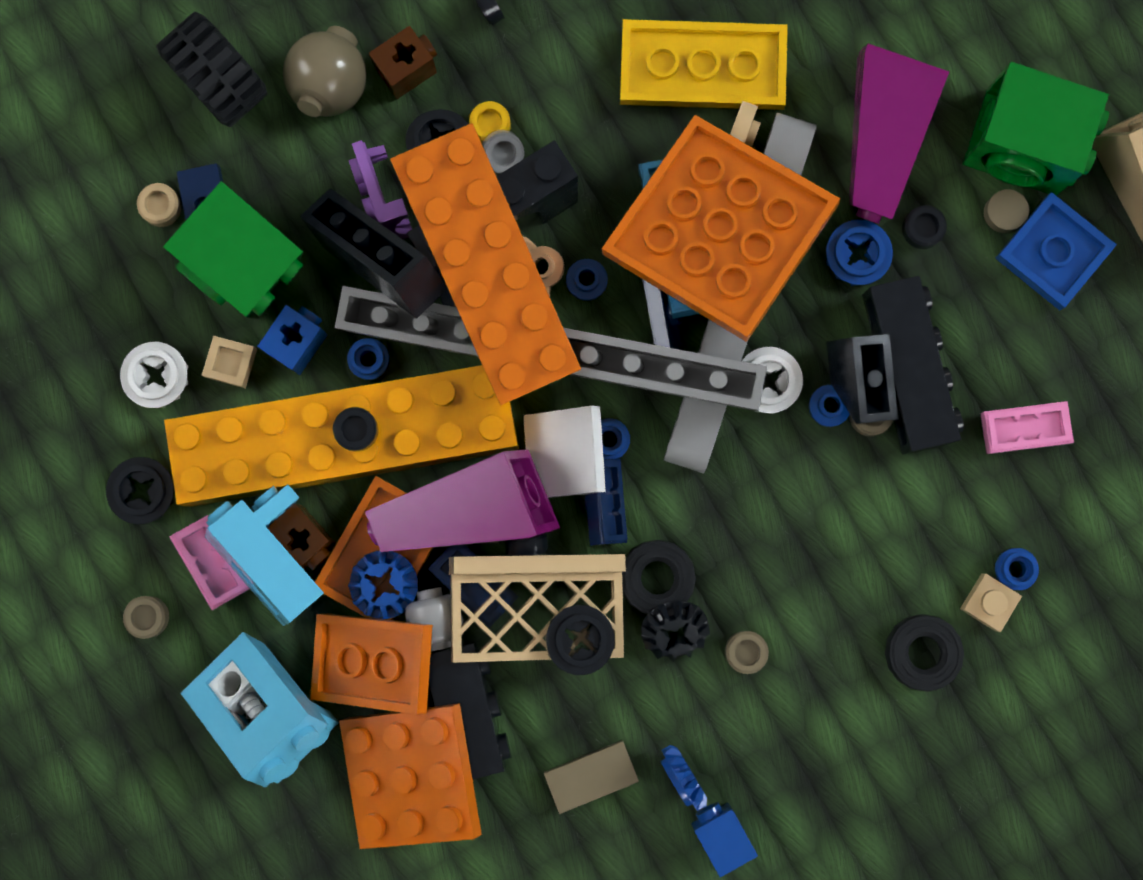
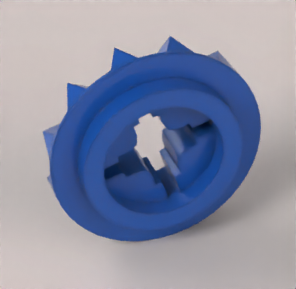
[825,220,893,286]
[348,550,418,619]
[660,745,707,812]

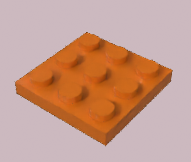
[339,703,482,849]

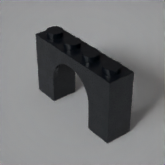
[407,140,578,284]

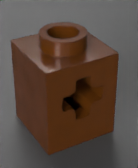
[368,25,437,99]
[268,503,335,571]

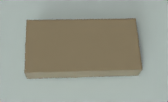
[544,740,639,814]

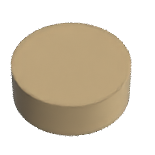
[137,183,182,227]

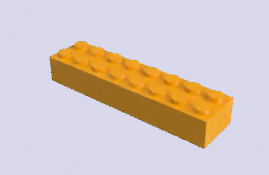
[164,365,519,507]

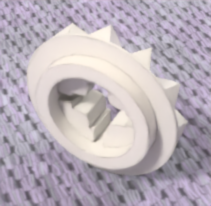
[120,342,189,408]
[742,347,803,414]

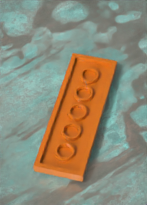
[390,123,581,406]

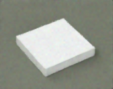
[524,406,606,498]

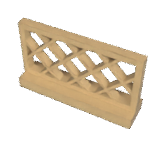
[449,554,626,663]

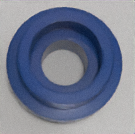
[566,259,608,301]
[347,338,390,380]
[809,385,850,427]
[601,418,630,459]
[995,548,1039,590]

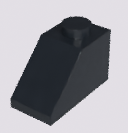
[826,334,898,424]

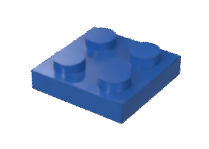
[995,192,1117,311]

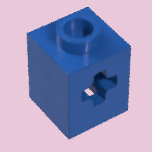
[257,305,328,375]
[691,802,758,878]

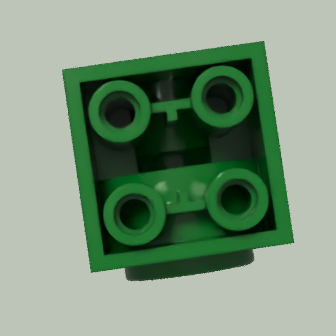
[962,61,1109,195]
[163,181,304,318]

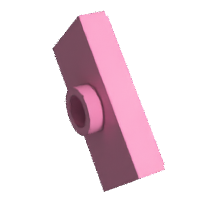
[980,401,1074,454]
[169,515,250,611]

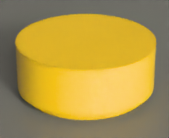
[469,101,511,144]

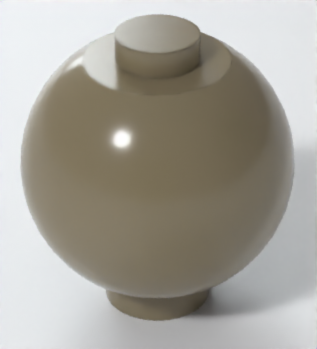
[283,26,367,117]

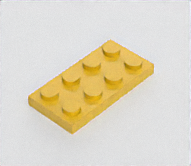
[620,19,787,110]

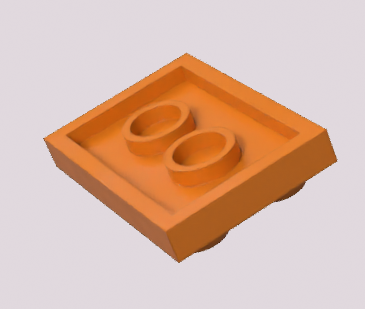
[315,476,434,620]
[310,614,433,715]

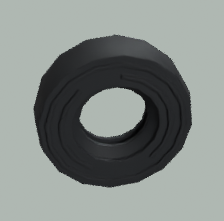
[622,540,696,614]
[885,614,964,692]

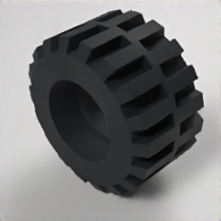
[156,11,268,128]

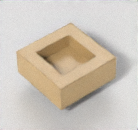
[730,101,761,146]
[202,336,257,389]
[960,573,1022,632]

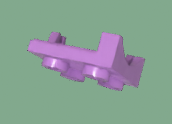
[348,140,412,239]

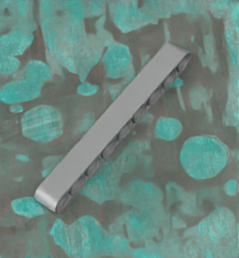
[663,112,817,474]

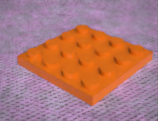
[602,115,840,342]

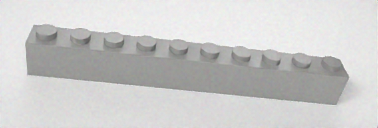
[335,286,767,412]

